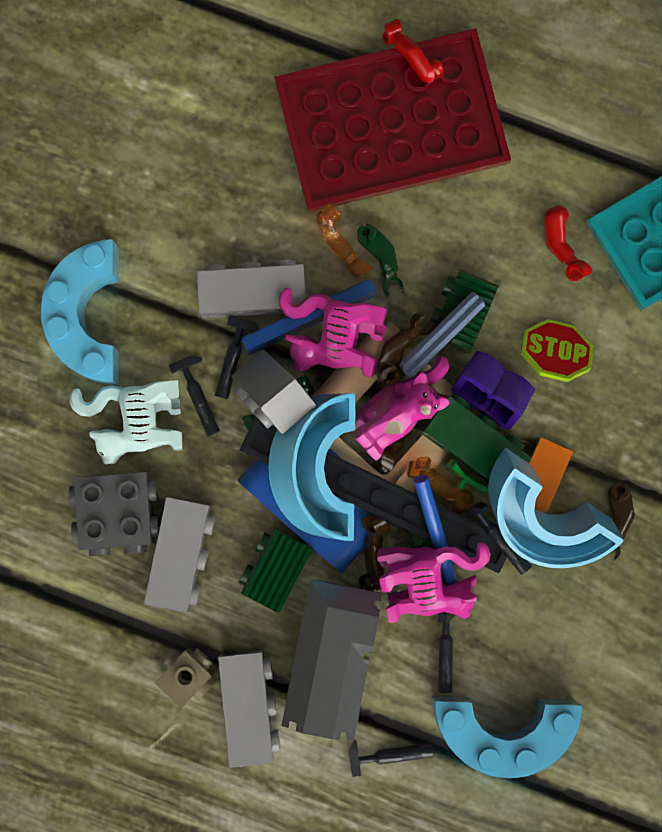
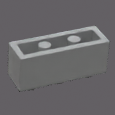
[197,260,306,319]
[231,349,317,434]
[144,497,216,613]
[218,649,280,768]

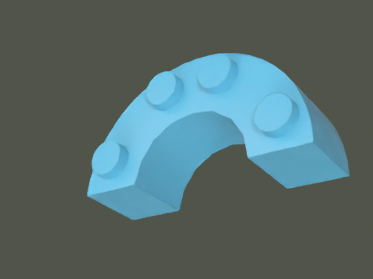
[41,239,119,386]
[268,393,355,541]
[488,448,624,568]
[432,696,582,778]

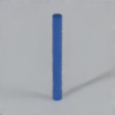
[414,475,458,586]

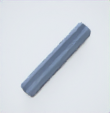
[399,292,485,378]

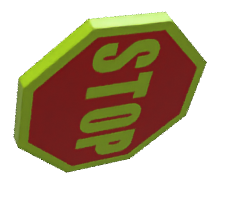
[521,319,594,382]

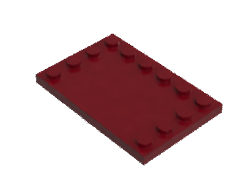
[274,28,511,213]

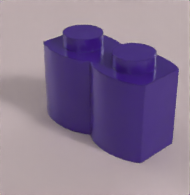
[451,351,535,430]

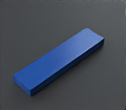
[241,279,376,355]

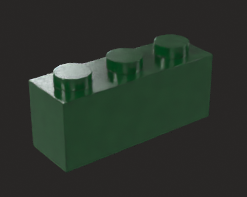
[414,393,532,484]

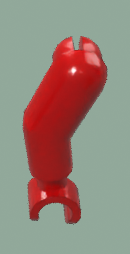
[382,19,444,83]
[544,205,592,282]

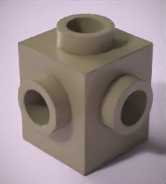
[155,647,214,708]

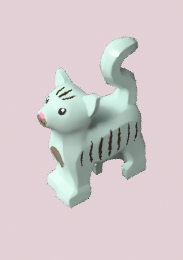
[69,380,183,465]

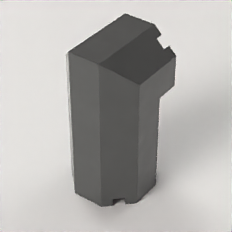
[281,579,382,740]

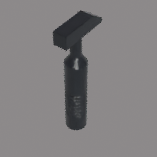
[215,316,259,399]
[169,356,220,437]
[465,501,532,575]
[438,612,456,693]
[349,740,433,777]

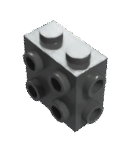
[69,472,160,556]

